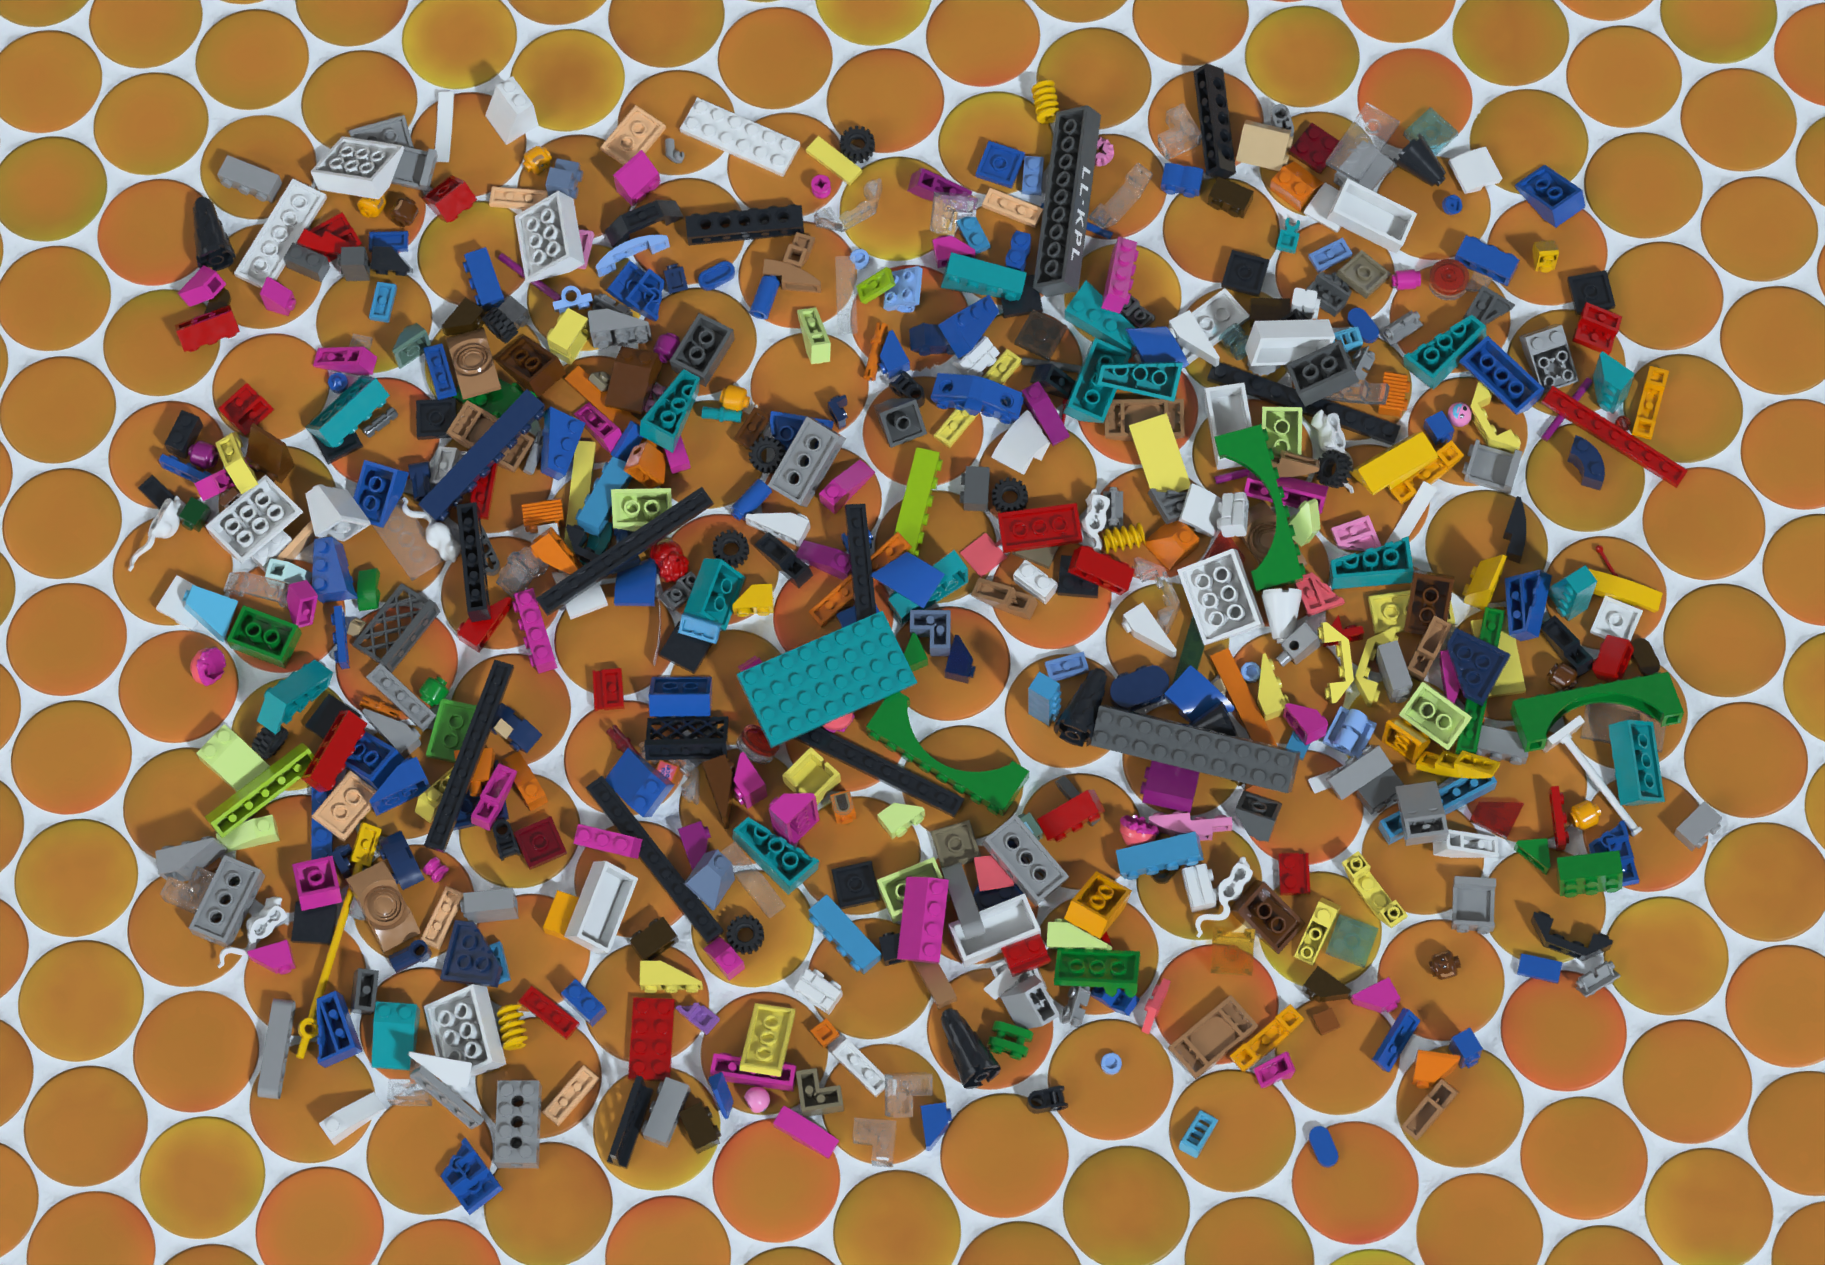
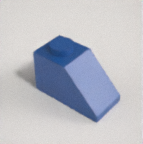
[878,330,910,379]
[921,1102,952,1151]

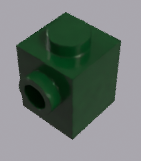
[179,497,212,532]

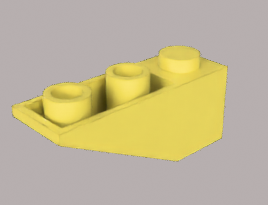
[1257,653,1289,721]
[415,766,454,823]
[1294,897,1341,966]
[640,961,703,993]

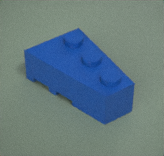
[938,295,999,359]
[541,406,586,481]
[312,537,358,603]
[1505,569,1552,641]
[317,991,363,1068]

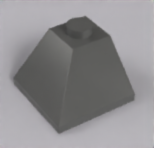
[874,398,927,448]
[1235,791,1282,842]

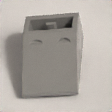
[588,308,652,349]
[1519,324,1579,393]
[1395,781,1449,846]
[155,836,228,884]

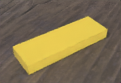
[806,136,862,186]

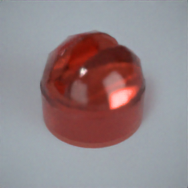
[1614,415,1631,432]

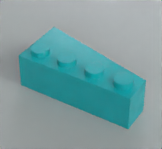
[1064,280,1136,359]
[1094,361,1183,402]
[640,369,700,453]
[1329,536,1414,589]
[888,550,969,624]
[1548,565,1597,621]
[257,660,334,734]
[732,817,819,895]

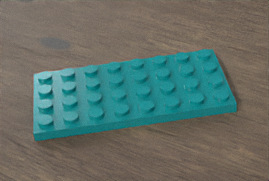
[736,611,917,748]

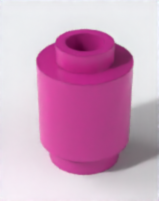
[1391,269,1421,290]

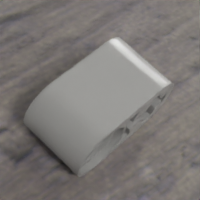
[1271,104,1294,137]

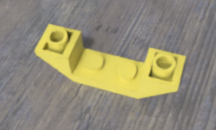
[1470,381,1521,454]
[215,432,258,494]
[1317,622,1354,703]
[1354,628,1399,708]
[1342,851,1408,928]

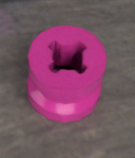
[811,175,831,199]
[423,857,449,883]

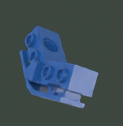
[931,373,1024,424]

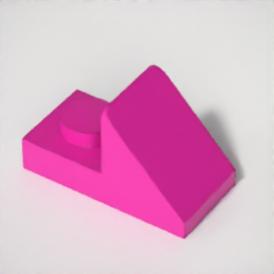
[1253,1052,1296,1088]

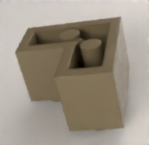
[796,1068,844,1117]

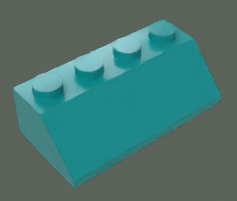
[1063,338,1131,423]
[305,375,390,448]
[1608,720,1665,806]

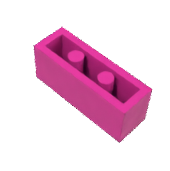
[573,824,643,859]

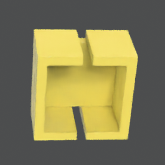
[547,308,591,365]
[782,747,841,805]

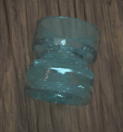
[1219,323,1249,361]

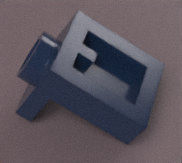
[663,263,688,294]
[828,395,848,429]
[331,844,352,880]

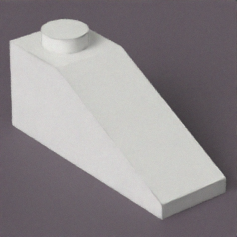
[1168,310,1220,367]
[745,513,811,548]
[1122,602,1177,659]
[1433,829,1499,858]
[408,1051,472,1091]
[319,1092,386,1145]

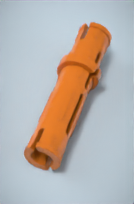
[863,322,889,381]

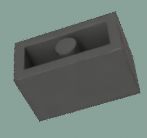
[283,242,330,283]
[338,247,370,281]
[960,466,990,512]
[1356,768,1404,814]
[350,968,379,1015]

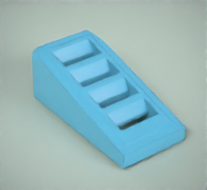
[1333,327,1363,352]
[1179,1110,1218,1158]

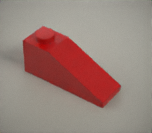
[457,597,513,652]

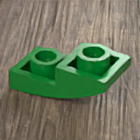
[357,568,381,611]

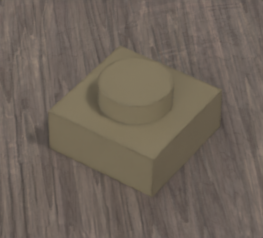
[588,371,611,392]

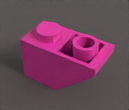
[178,265,226,307]

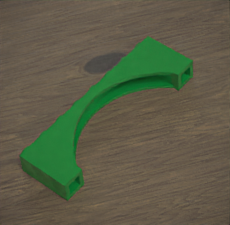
[1214,424,1306,593]
[1510,672,1684,752]
[866,692,1029,816]

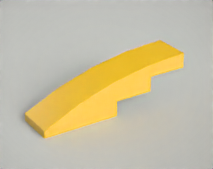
[1589,569,1663,613]
[1416,750,1500,779]

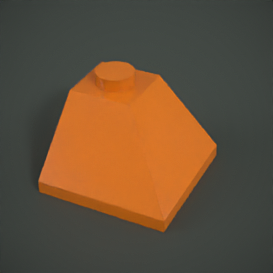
[1142,521,1200,571]
[1412,1050,1460,1089]

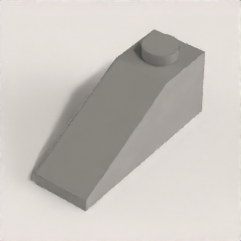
[362,709,422,759]

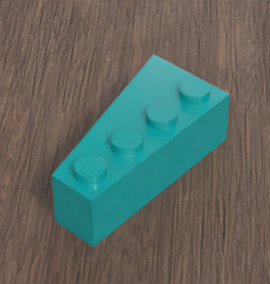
[940,252,1027,301]
[1403,314,1487,390]

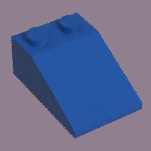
[1515,165,1586,228]
[353,460,409,528]
[345,731,405,790]
[605,747,675,817]
[369,757,430,816]

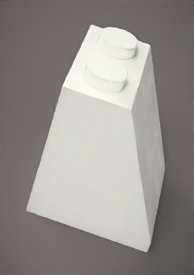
[485,76,538,145]
[305,484,371,542]

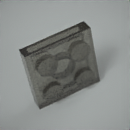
[1015,310,1068,361]

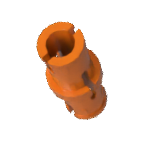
[359,695,401,721]

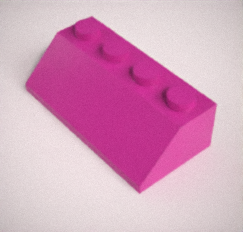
[769,793,819,846]
[897,877,949,964]

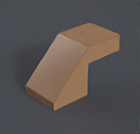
[783,232,815,268]

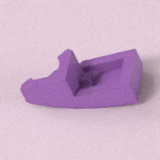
[676,1003,720,1035]

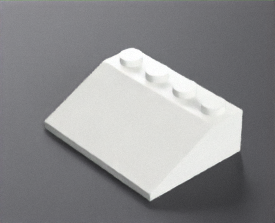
[311,136,404,199]
[515,191,585,283]
[205,475,303,564]
[1177,549,1265,645]
[424,984,506,1084]

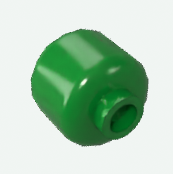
[419,676,449,707]

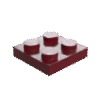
[1289,123,1343,174]
[514,816,567,870]

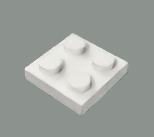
[1590,595,1643,641]

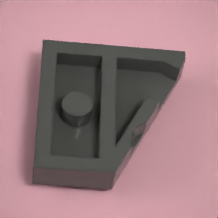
[1462,285,1515,325]
[1148,488,1187,524]

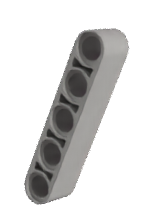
[941,862,986,940]
[257,998,296,1099]

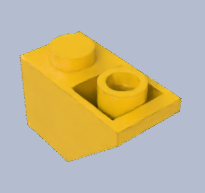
[1532,240,1559,273]
[732,584,774,617]

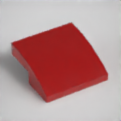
[309,212,362,263]
[1572,302,1622,355]
[218,383,274,436]

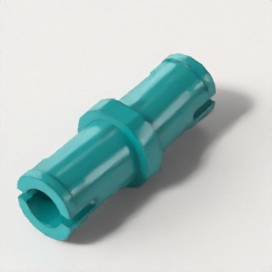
[702,406,743,423]

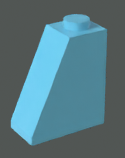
[183,585,238,642]

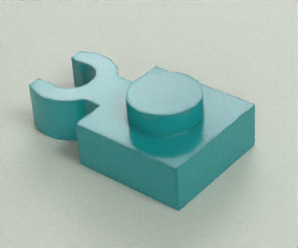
[1276,218,1300,254]

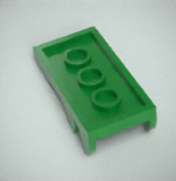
[452,378,539,418]
[1054,948,1141,998]

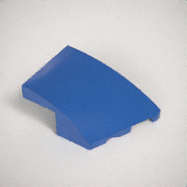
[606,260,665,322]
[1125,326,1189,369]
[870,552,945,609]
[1164,665,1235,723]
[1589,820,1639,887]
[441,1138,503,1215]

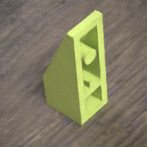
[797,307,831,364]
[216,815,280,853]
[1047,919,1112,950]

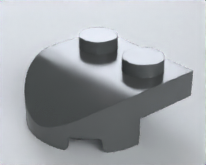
[1305,272,1352,317]

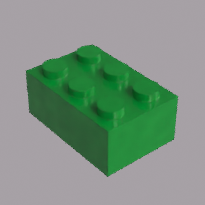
[227,605,302,669]
[1557,851,1623,898]

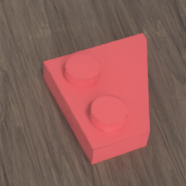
[1294,572,1345,617]
[1142,978,1171,1034]

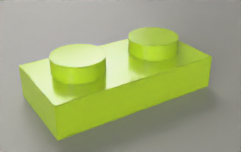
[856,267,896,304]

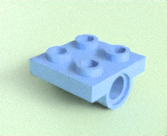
[883,266,923,313]
[553,286,593,314]
[1322,706,1377,758]

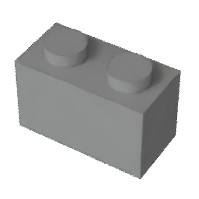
[1673,801,1722,851]

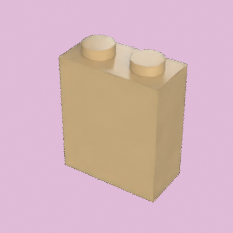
[1236,120,1294,171]

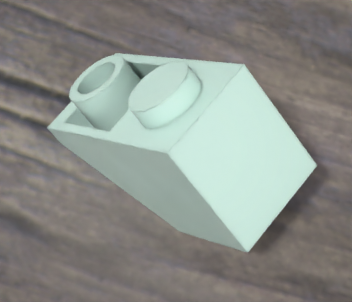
[265,558,312,589]

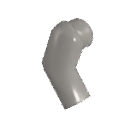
[665,138,685,163]

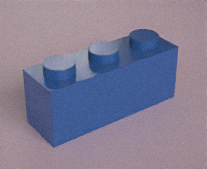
[1454,235,1520,287]
[462,247,505,312]

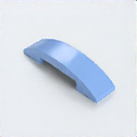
[596,235,670,277]

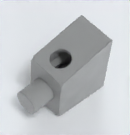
[1275,622,1321,667]

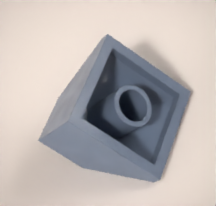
[684,849,735,911]

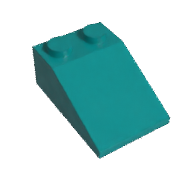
[372,1001,420,1071]

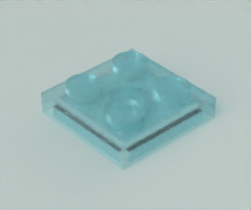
[1403,107,1459,156]
[1325,915,1379,968]

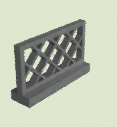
[352,583,441,673]

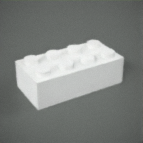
[1327,178,1417,254]
[1245,319,1335,366]
[1204,383,1252,470]
[564,861,638,954]
[948,893,1041,968]

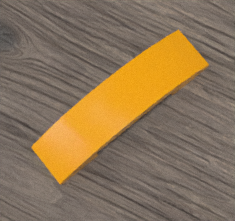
[1632,366,1669,440]
[1389,440,1464,504]
[1229,1004,1304,1072]

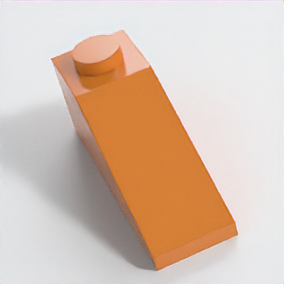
[530,527,583,575]
[501,751,548,812]

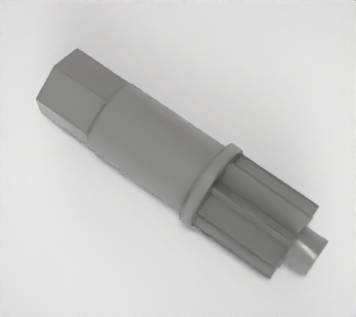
[523,429,543,475]

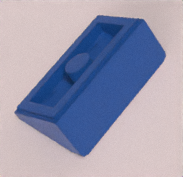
[708,1072,733,1119]

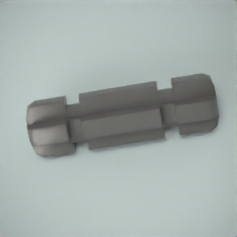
[363,407,398,438]

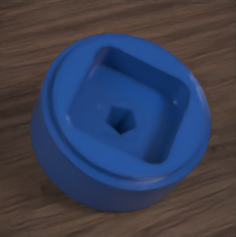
[1442,195,1462,215]
[328,373,349,393]

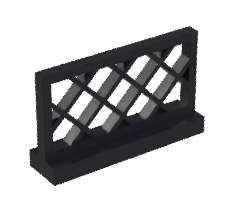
[644,716,729,760]
[607,1075,654,1169]

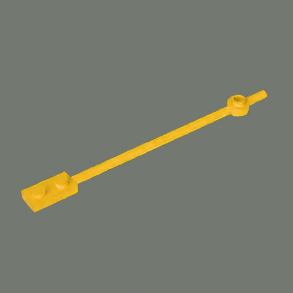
[296,822,382,1059]

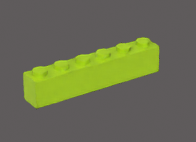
[894,447,943,558]
[205,743,314,838]

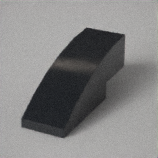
[1503,496,1526,563]
[754,532,813,588]
[1540,616,1593,678]

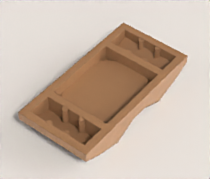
[446,328,501,400]
[1105,399,1185,441]
[446,400,535,473]
[1240,501,1307,567]
[346,861,420,952]
[1168,995,1258,1079]

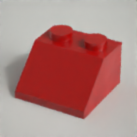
[422,175,477,223]

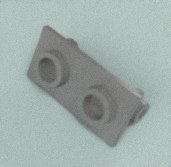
[592,294,633,316]
[1379,310,1423,346]
[1352,346,1375,388]
[1103,487,1123,529]
[1575,961,1621,997]
[1062,986,1091,1027]

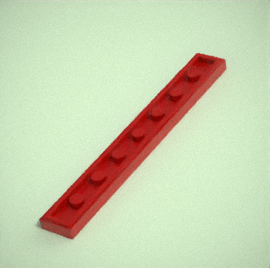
[1541,385,1688,488]

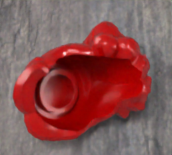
[649,538,689,582]

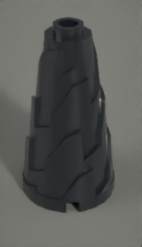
[193,197,236,271]
[1054,668,1107,747]
[941,1008,1001,1089]

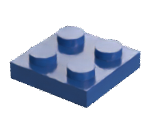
[975,141,1025,189]

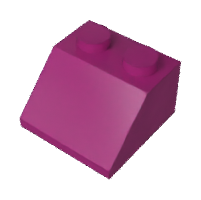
[613,150,660,206]
[733,752,768,809]
[292,856,342,911]

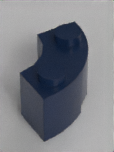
[909,323,955,356]
[1567,435,1605,491]
[490,703,542,753]
[378,830,425,890]

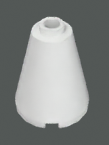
[1262,588,1302,644]

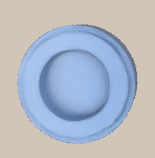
[850,249,869,270]
[1241,662,1261,683]
[1101,1053,1122,1075]

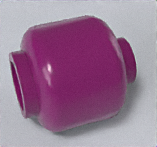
[653,332,681,363]
[188,441,219,469]

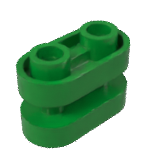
[987,1021,1034,1060]

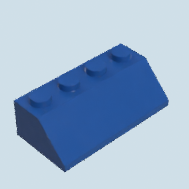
[1459,336,1545,415]

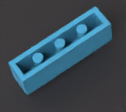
[575,456,633,537]
[1028,672,1061,726]
[1116,832,1204,880]
[808,894,882,975]

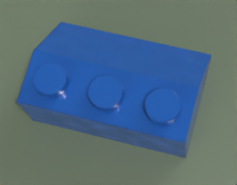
[649,677,712,718]

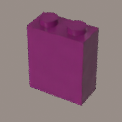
[1140,761,1200,813]

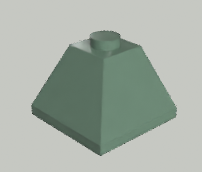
[392,323,431,369]

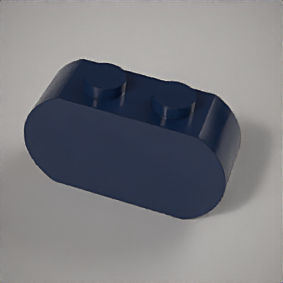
[1110,665,1169,711]

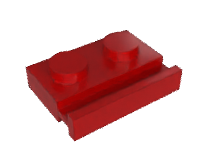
[592,668,625,711]
[1278,853,1310,895]
[1001,934,1051,977]

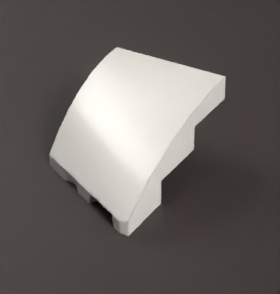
[991,410,1050,475]
[552,572,608,620]

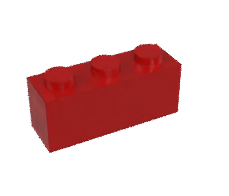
[175,305,240,352]
[1068,546,1135,595]
[1037,790,1105,842]

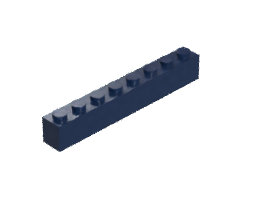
[418,389,546,522]

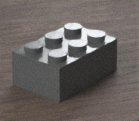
[670,313,735,387]
[1286,339,1359,406]

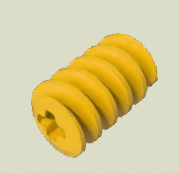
[1031,80,1060,124]
[1102,522,1146,554]
[497,1004,528,1050]

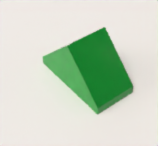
[904,633,928,672]
[1514,838,1551,875]

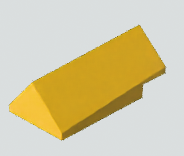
[1350,431,1438,495]

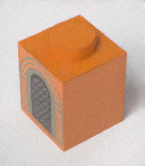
[830,790,856,824]

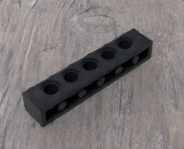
[1193,63,1236,179]
[685,204,804,246]
[456,502,491,622]

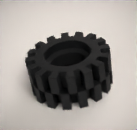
[840,126,875,164]
[483,307,518,344]
[749,436,787,474]
[1315,450,1353,488]
[992,477,1028,513]
[712,530,749,568]
[251,726,288,759]
[726,915,764,955]

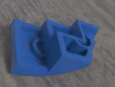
[614,558,658,606]

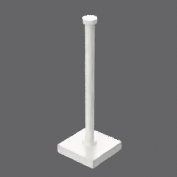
[1542,715,1643,837]

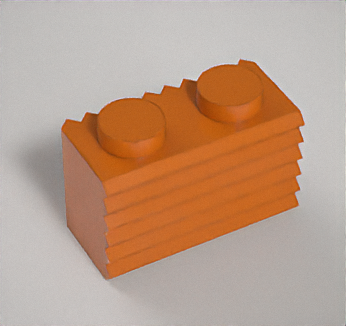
[1378,371,1411,417]
[522,498,565,533]

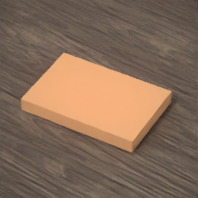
[600,105,666,165]
[312,771,377,842]

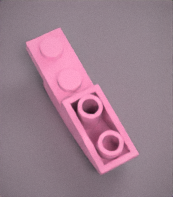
[1148,811,1233,841]

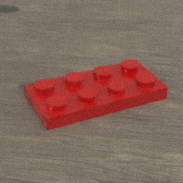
[998,503,1083,553]
[628,997,675,1081]

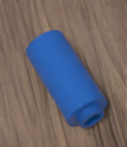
[749,275,780,320]
[731,479,772,521]

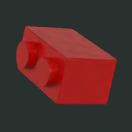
[1592,635,1634,682]

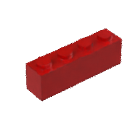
[301,710,368,792]

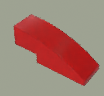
[297,229,356,256]

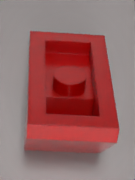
[1322,615,1364,647]

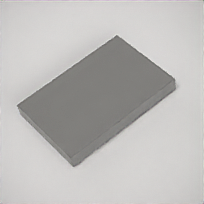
[349,115,414,148]

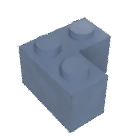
[545,158,583,199]
[910,610,951,656]

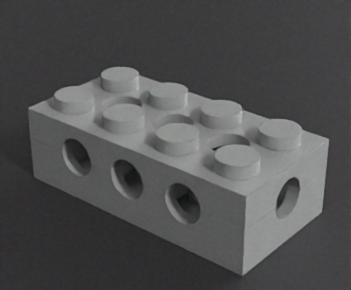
[767,417,846,507]
[982,814,1069,907]
[189,855,265,948]
[494,1081,542,1168]

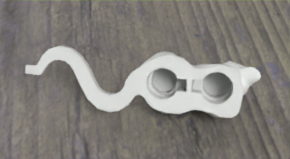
[1311,409,1354,494]
[1081,489,1110,552]
[128,496,186,572]
[402,497,461,562]
[1195,857,1253,938]
[217,897,287,969]

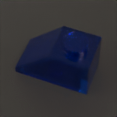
[944,635,976,684]

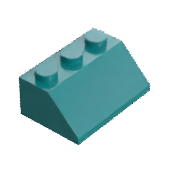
[1593,351,1635,414]
[684,558,746,631]

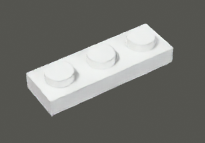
[832,1039,891,1098]

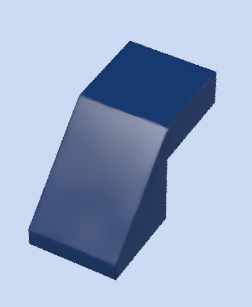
[1090,987,1140,1016]

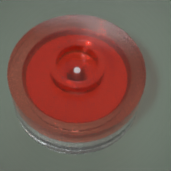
[1429,259,1469,300]
[736,724,780,764]

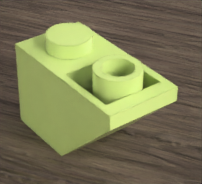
[1288,498,1321,547]
[877,803,925,839]

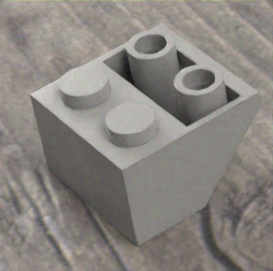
[1000,975,1060,1029]

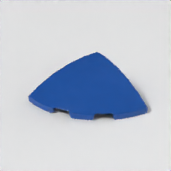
[770,411,834,466]

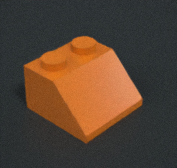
[1270,161,1324,212]

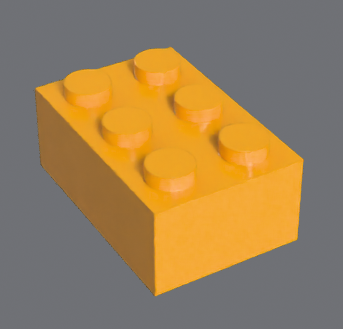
[1064,871,1132,939]

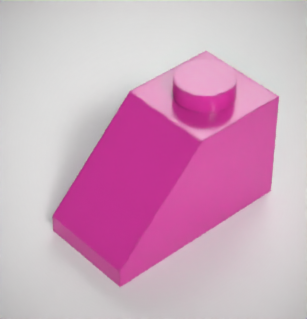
[932,235,976,268]
[260,277,296,316]
[286,580,318,628]
[1283,703,1328,746]
[704,936,745,981]
[247,940,296,974]
[1351,977,1401,1013]

